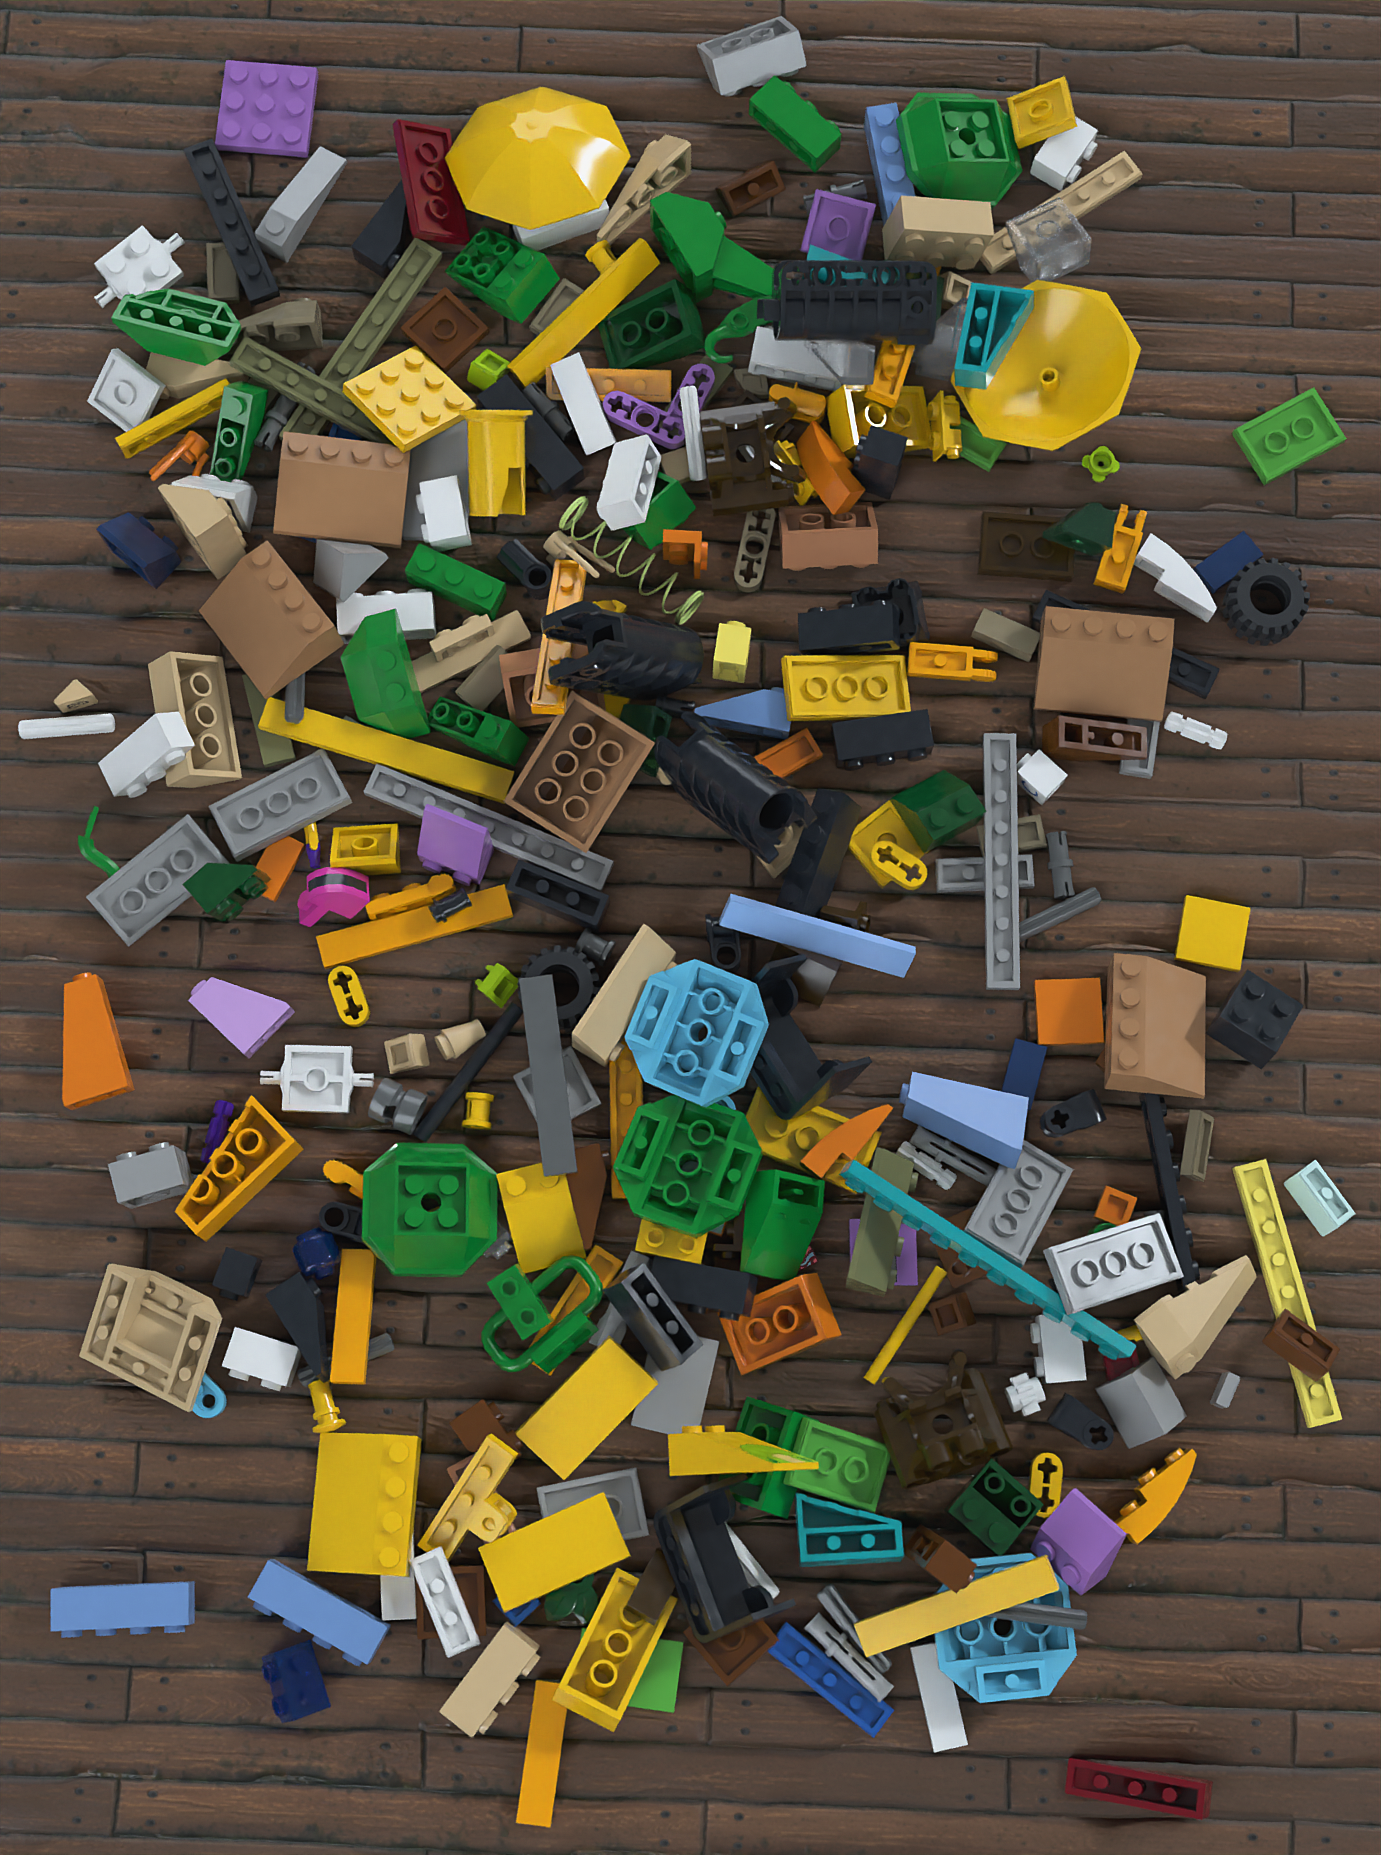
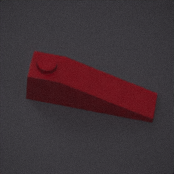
[1065,1758,1213,1820]

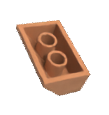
[778,502,878,571]
[499,644,606,728]

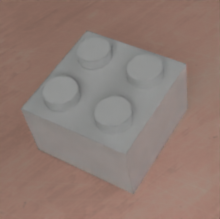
[108,1142,193,1209]

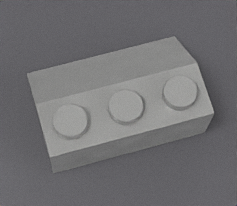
[697,16,807,96]

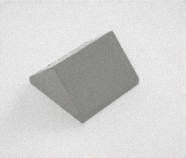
[313,539,389,602]
[1095,1356,1187,1449]

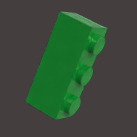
[749,75,842,173]
[405,543,507,622]

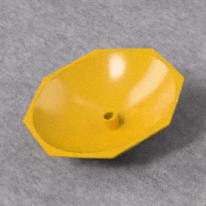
[445,87,631,230]
[950,280,1141,451]

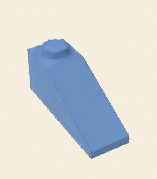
[694,687,791,740]

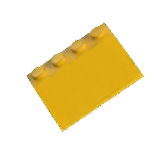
[307,1433,422,1577]

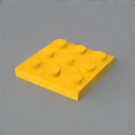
[342,345,477,453]

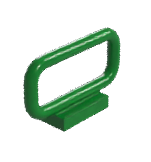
[481,1255,603,1374]

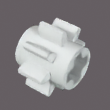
[1005,1373,1046,1416]

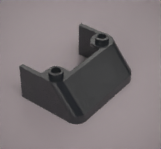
[750,954,872,1120]
[654,1473,796,1643]

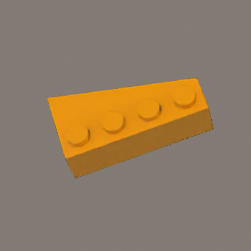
[174,1095,304,1242]

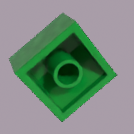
[622,471,696,550]

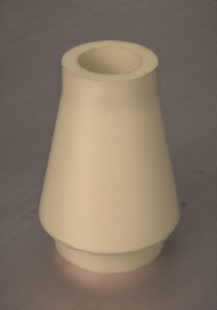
[434,1019,486,1060]

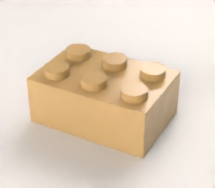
[882,196,994,270]
[439,1621,540,1737]

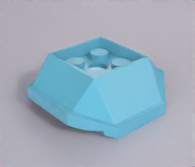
[624,959,769,1107]
[934,1553,1077,1703]

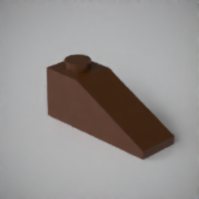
[1042,716,1147,761]
[566,1143,612,1252]
[903,1524,977,1594]

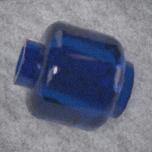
[293,1228,341,1280]

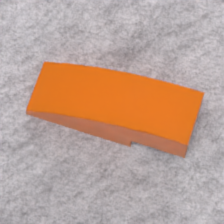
[796,420,865,515]
[799,1104,893,1180]

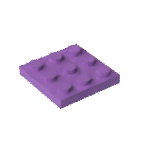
[215,60,318,158]

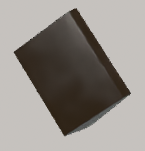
[769,942,843,1007]

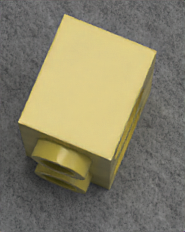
[713,621,751,683]

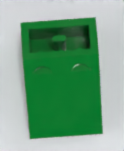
[445,226,560,324]
[740,1169,825,1281]

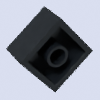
[1206,969,1304,1070]

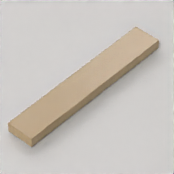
[980,151,1142,275]

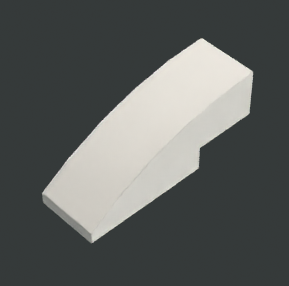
[550,352,616,456]
[1133,534,1217,623]

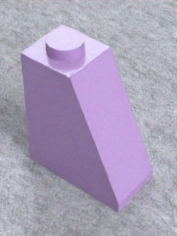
[188,977,295,1059]

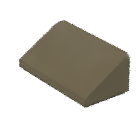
[971,608,1040,662]

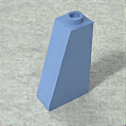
[899,1072,1029,1169]

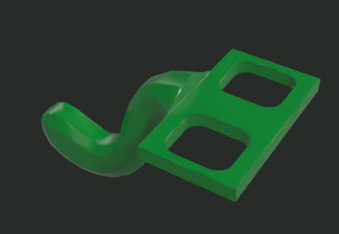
[78,806,120,878]

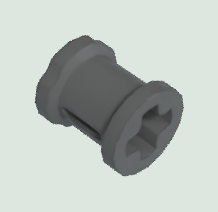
[575,927,616,968]

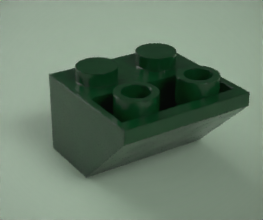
[182,863,271,922]
[944,1458,1044,1556]

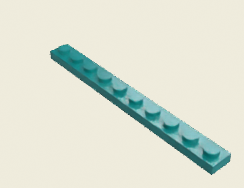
[839,1160,1137,1360]

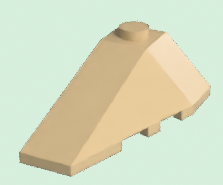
[597,135,691,245]
[1134,1255,1257,1380]

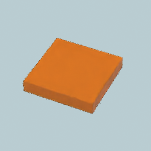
[1033,978,1104,1046]

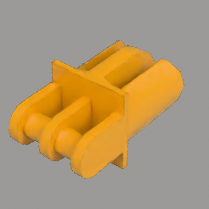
[769,382,826,424]

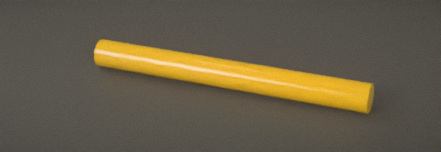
[863,1266,947,1385]

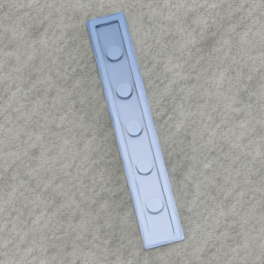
[719,893,916,978]

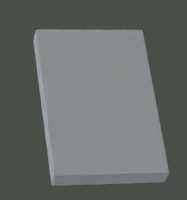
[631,1336,719,1434]
[537,1468,649,1540]

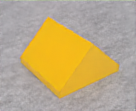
[330,823,401,875]

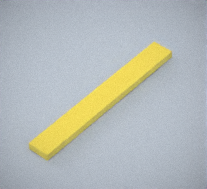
[1232,1159,1342,1428]

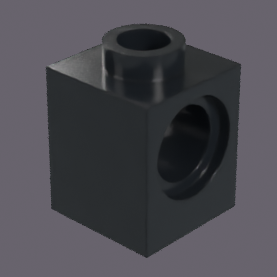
[212,1247,263,1301]

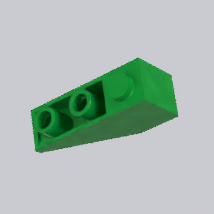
[210,380,269,482]
[428,696,530,766]

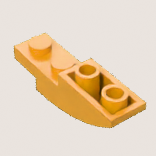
[1114,1447,1197,1544]

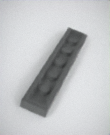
[519,974,578,1177]

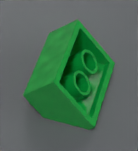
[718,1396,819,1519]

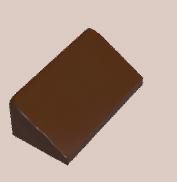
[715,160,786,217]
[1262,1308,1340,1382]

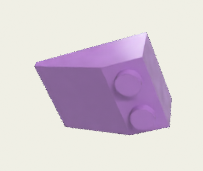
[417,804,494,886]

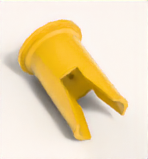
[459,410,533,517]

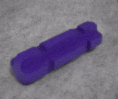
[200,1100,234,1164]

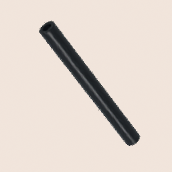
[413,1002,523,1143]

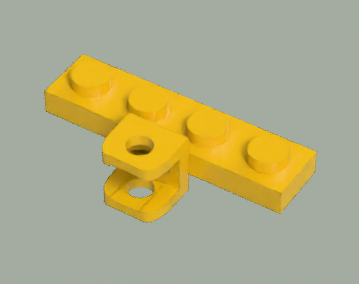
[417,1434,518,1562]

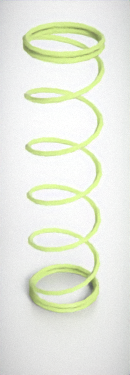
[559,496,704,625]

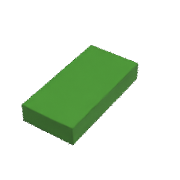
[950,416,1006,472]

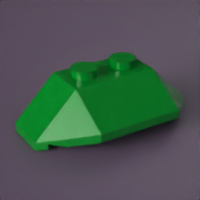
[111,288,242,366]
[340,608,432,739]

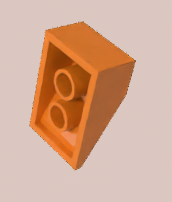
[717,1273,842,1375]

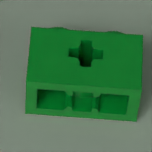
[487,1263,553,1341]

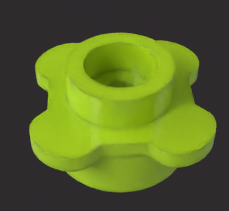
[1082,446,1120,482]

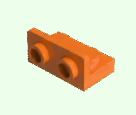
[663,529,708,579]

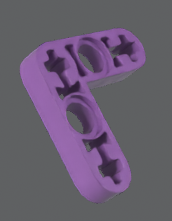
[603,363,715,449]

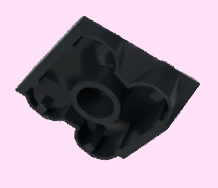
[851,578,930,646]

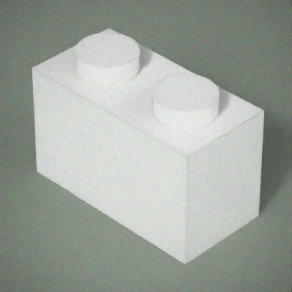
[1030,117,1098,192]
[416,475,472,552]
[1030,1315,1087,1384]
[222,1327,302,1391]

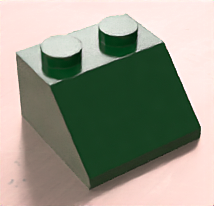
[890,770,987,853]

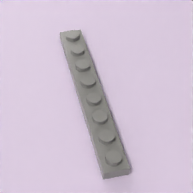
[983,733,1020,990]
[364,763,614,892]

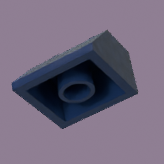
[96,512,182,589]

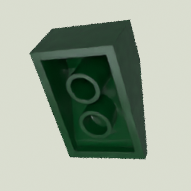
[597,279,706,369]

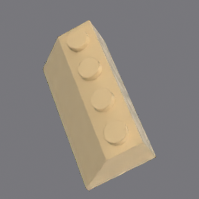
[158,484,248,580]
[148,652,242,788]
[572,924,677,1067]

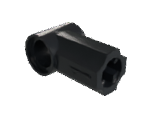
[496,539,552,600]

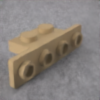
[412,611,531,693]

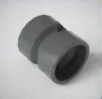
[368,1078,428,1135]

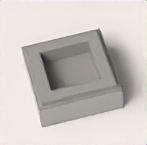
[1209,1372,1240,1408]

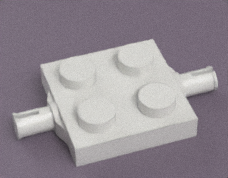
[94,225,185,308]
[260,1045,374,1113]

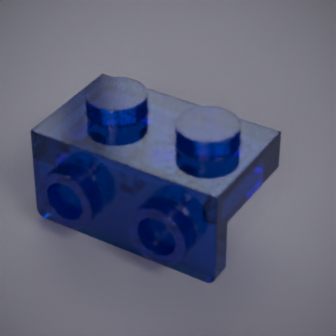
[262,1640,331,1723]

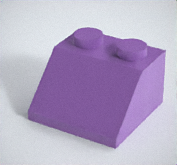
[1030,1488,1127,1596]

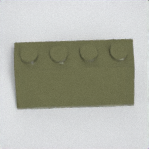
[845,1147,919,1297]

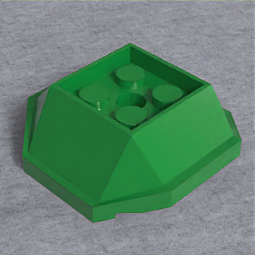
[896,93,1022,210]
[613,1094,763,1238]
[362,1143,497,1277]

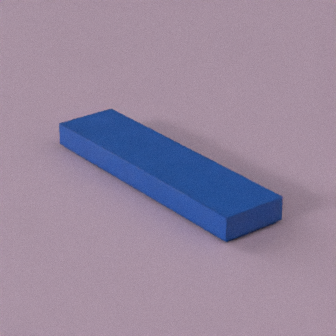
[768,1622,894,1738]

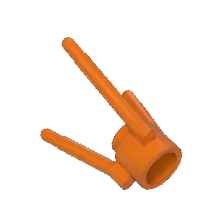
[149,430,210,481]

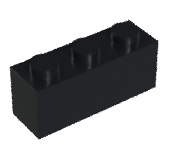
[852,425,908,500]
[798,600,900,656]
[830,709,934,771]
[506,859,610,933]
[651,1256,758,1321]
[602,1263,703,1372]

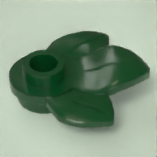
[544,1573,598,1624]

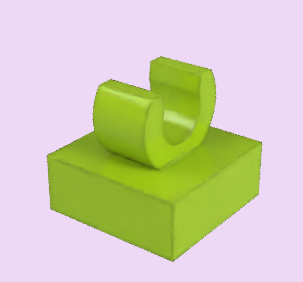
[475,963,518,1008]

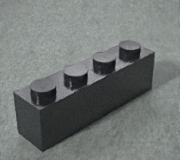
[477,374,585,501]
[775,788,862,919]

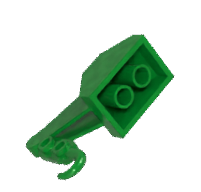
[650,192,788,364]

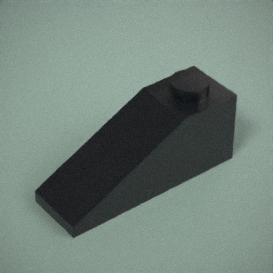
[351,179,409,279]
[265,1272,330,1383]

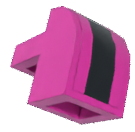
[297,867,370,927]

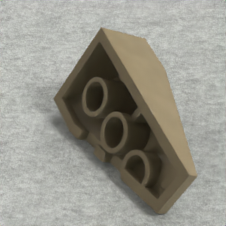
[224,298,323,355]

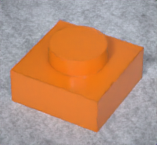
[1093,1186,1137,1227]

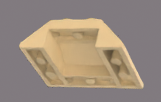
[79,1264,222,1412]

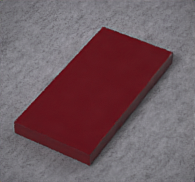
[392,119,470,246]

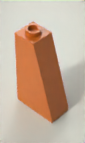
[62,972,135,1110]

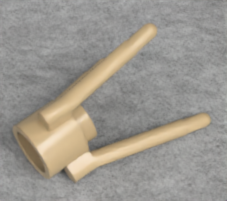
[543,530,615,578]

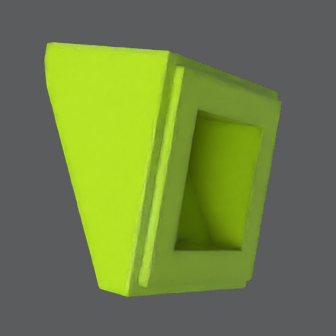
[467,349,510,391]

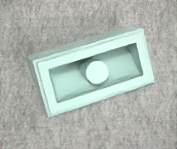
[1284,1160,1356,1236]

